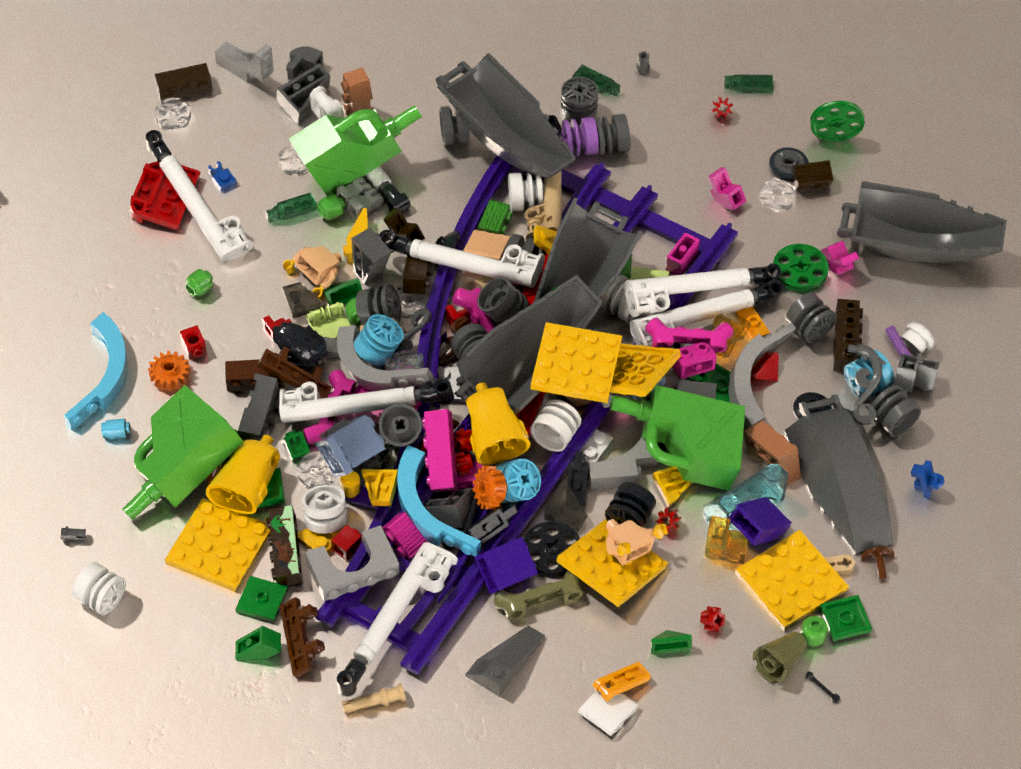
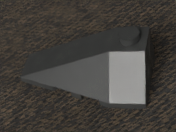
[465,625,545,697]

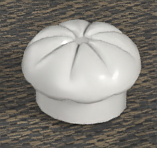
[901,322,934,354]

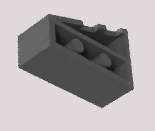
[276,63,330,124]

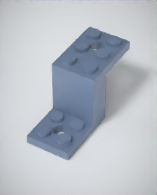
[315,415,385,478]

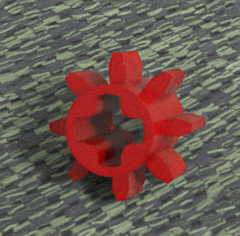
[711,96,733,119]
[454,428,473,454]
[455,451,473,476]
[655,507,682,533]
[700,606,725,632]

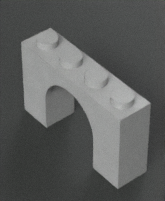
[305,525,399,601]

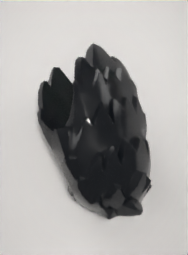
[272,322,328,368]

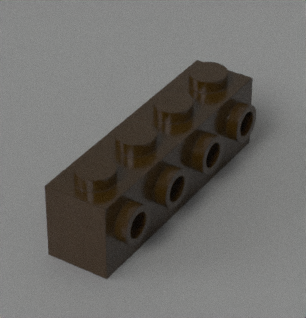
[833,299,863,371]

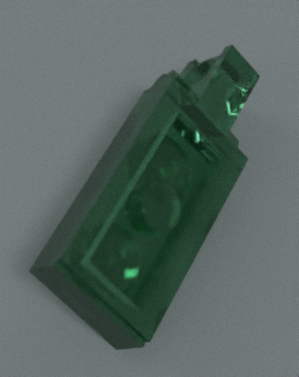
[573,65,620,96]
[724,74,774,93]
[266,193,317,223]

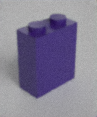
[728,497,792,546]
[474,537,538,594]

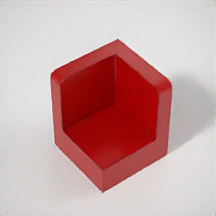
[445,304,472,325]
[262,315,292,342]

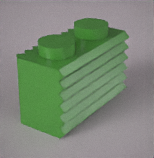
[478,200,513,235]

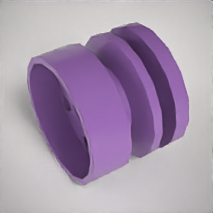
[561,117,599,157]

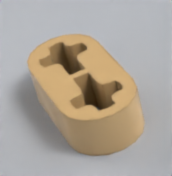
[824,555,855,576]

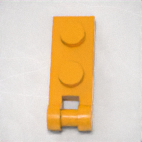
[593,661,651,701]

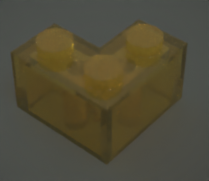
[711,312,752,358]
[704,516,748,564]

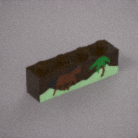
[266,505,303,586]

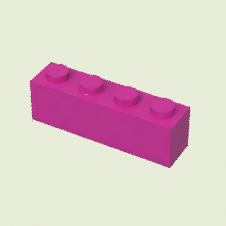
[422,409,458,492]

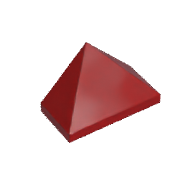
[750,352,779,382]

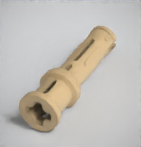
[342,683,406,714]

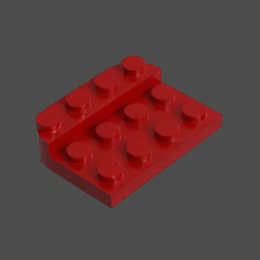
[129,162,201,230]

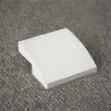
[578,685,639,736]

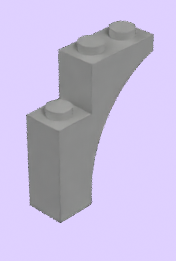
[215,41,274,83]
[589,438,661,490]

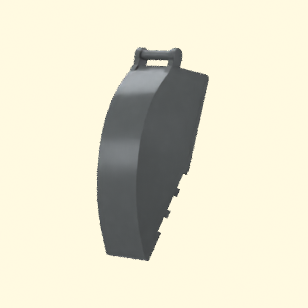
[436,53,576,178]
[837,181,1007,263]
[784,394,893,555]

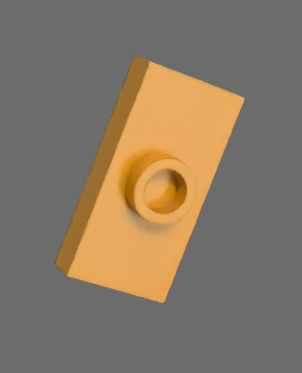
[735,306,770,340]

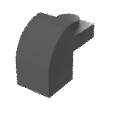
[286,46,323,80]

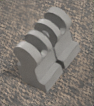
[336,177,384,220]

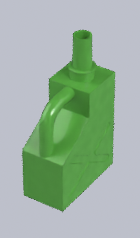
[289,105,422,196]
[122,385,243,520]
[610,385,745,491]

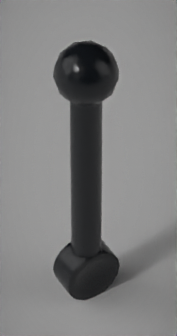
[806,671,840,703]

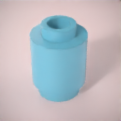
[101,418,131,439]

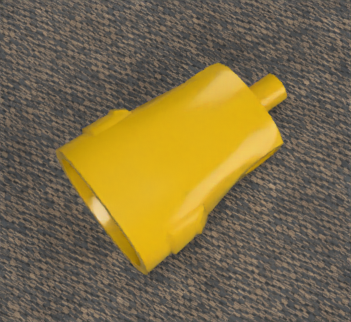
[466,382,530,465]
[206,435,280,514]

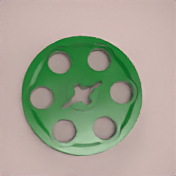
[810,101,865,141]
[773,244,829,292]

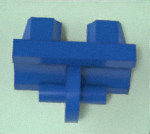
[911,460,945,498]

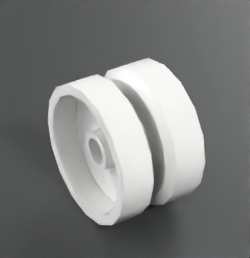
[301,485,348,534]

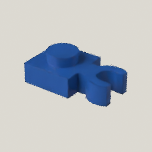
[208,161,237,192]

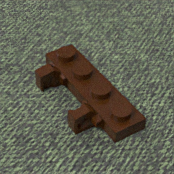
[257,346,332,398]
[280,597,325,678]

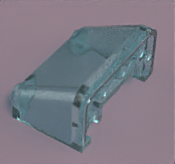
[702,464,788,540]

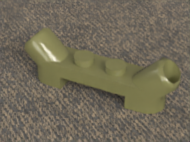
[494,570,583,620]

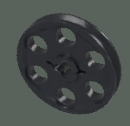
[523,521,580,577]

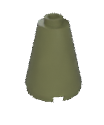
[752,632,807,683]

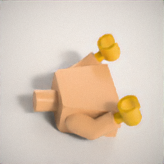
[283,246,342,302]
[605,519,668,566]

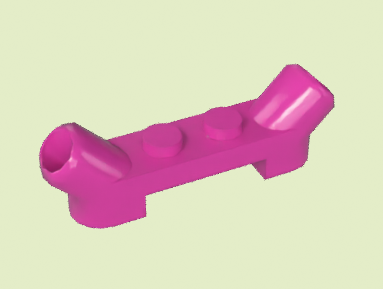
[452,287,495,332]
[645,318,733,353]
[303,370,357,446]

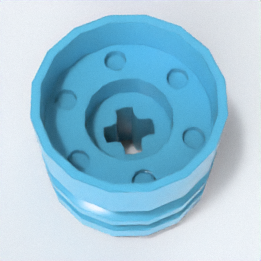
[354,314,404,366]
[844,350,895,400]
[495,459,541,503]

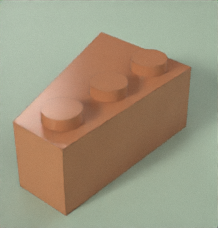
[341,67,375,116]
[744,421,801,488]

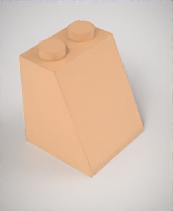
[463,230,510,278]

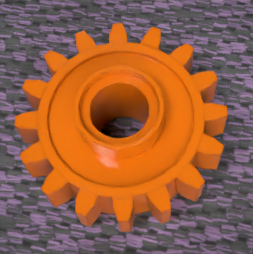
[148,351,191,390]
[472,466,507,510]

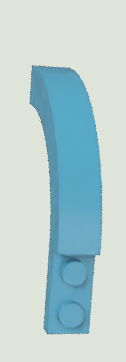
[64,312,128,430]
[397,445,481,557]

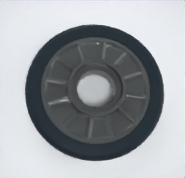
[769,147,809,179]

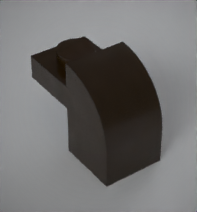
[383,208,425,241]

